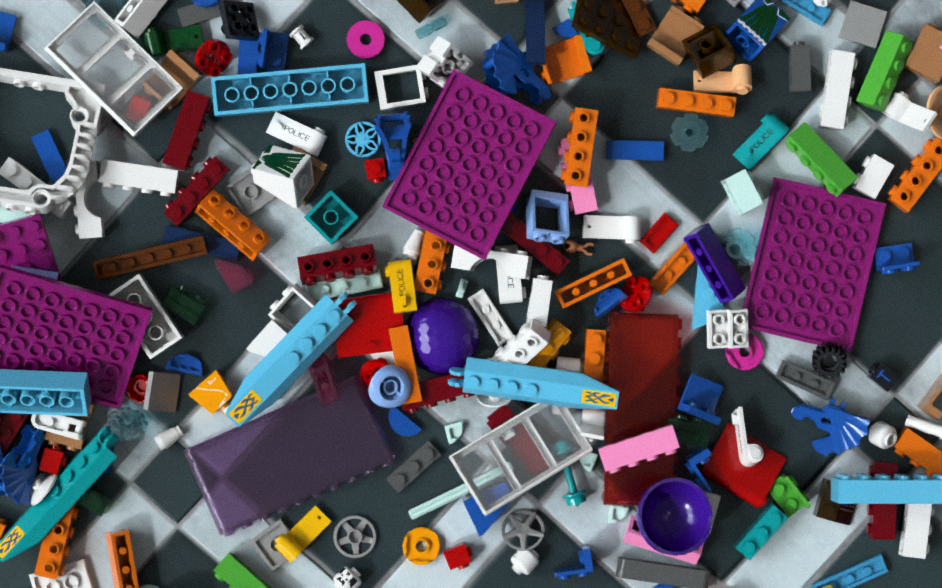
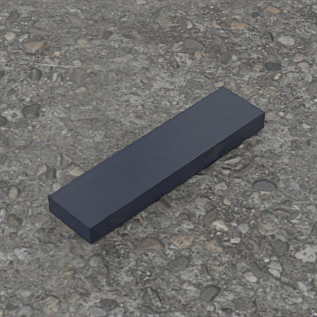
[525,0,546,65]
[162,226,240,260]

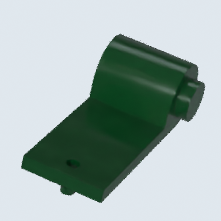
[143,24,204,57]

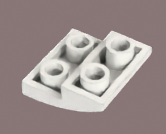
[706,309,749,349]

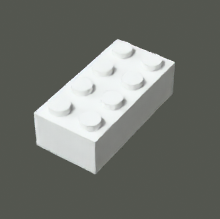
[108,274,185,359]

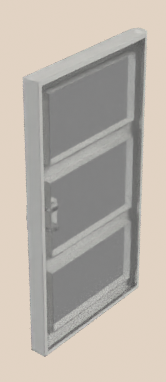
[44,1,184,137]
[449,403,593,516]

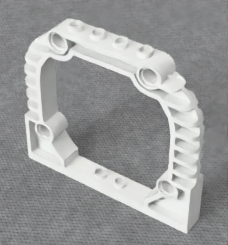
[0,68,107,215]

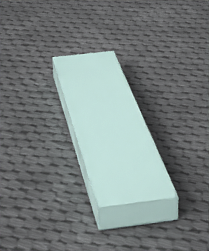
[305,269,384,301]

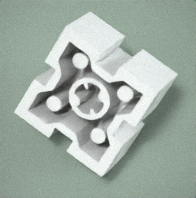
[416,36,474,88]

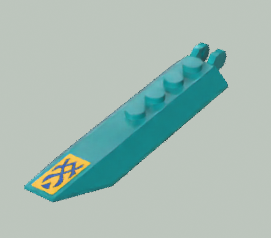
[0,426,118,562]

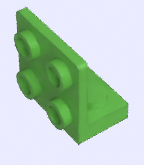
[768,473,811,518]

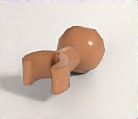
[563,239,594,256]

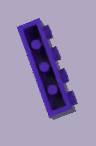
[683,223,746,304]

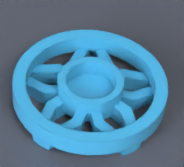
[345,121,381,157]

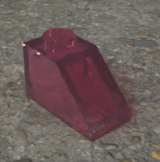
[214,259,255,294]

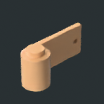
[693,64,752,95]

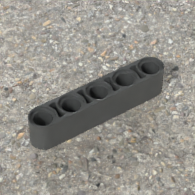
[615,557,711,588]

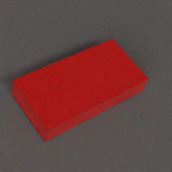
[639,212,679,254]

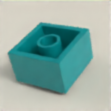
[304,190,359,245]

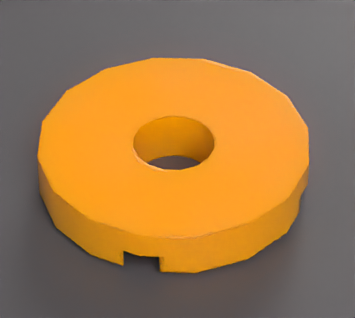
[402,526,441,565]

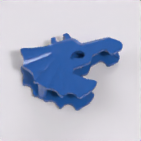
[481,33,551,106]
[374,111,411,181]
[791,398,870,457]
[0,423,44,506]

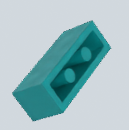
[733,503,788,560]

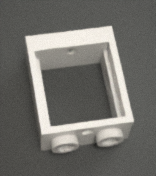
[374,65,429,111]
[526,275,553,327]
[268,283,317,332]

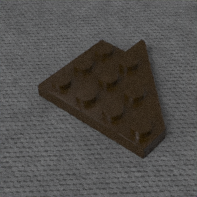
[572,0,641,59]

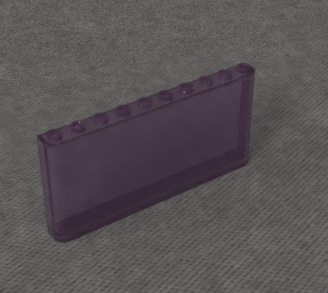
[183,373,396,537]

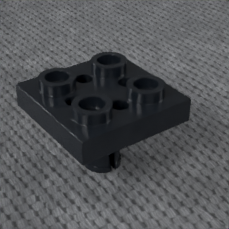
[218,0,260,41]

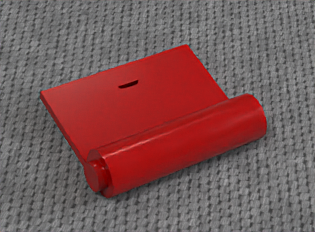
[332,292,404,358]
[699,423,787,508]

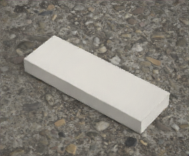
[467,289,513,347]

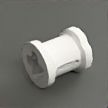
[289,24,314,50]

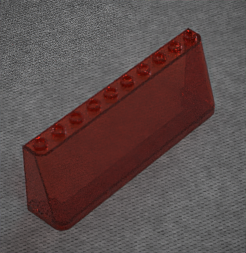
[602,312,682,506]

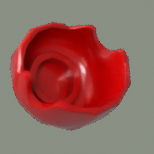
[126,373,148,404]

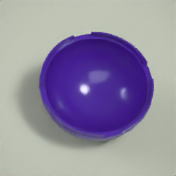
[406,298,480,375]
[636,477,713,556]

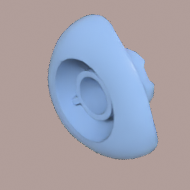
[368,364,411,408]

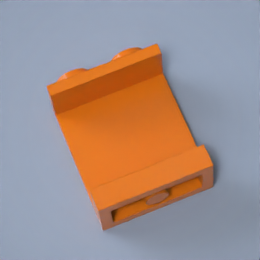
[540,34,592,86]

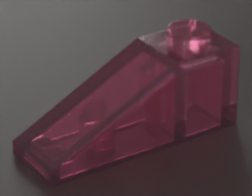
[309,352,340,408]

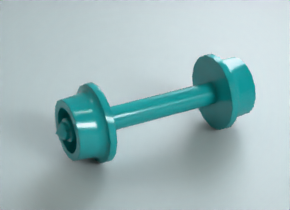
[550,439,587,506]

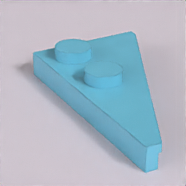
[691,263,724,330]

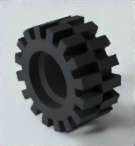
[812,342,847,379]

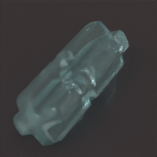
[415,16,447,39]

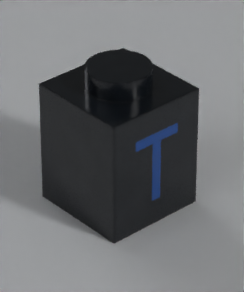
[867,362,899,392]

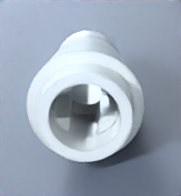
[403,230,425,260]
[154,425,183,451]

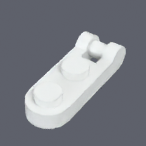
[31,414,87,440]

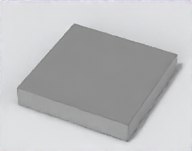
[838,0,887,49]
[224,169,277,217]
[143,371,181,412]
[250,518,290,572]

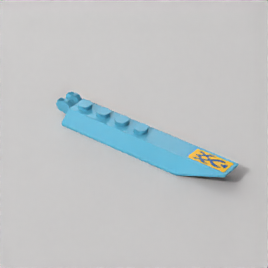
[225,292,357,427]
[448,357,619,410]

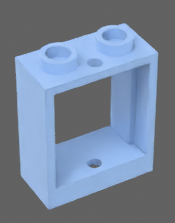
[526,189,570,244]

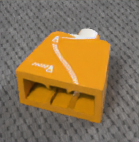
[188,369,234,417]

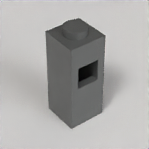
[788,41,811,93]

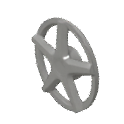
[502,509,545,551]
[333,515,376,558]

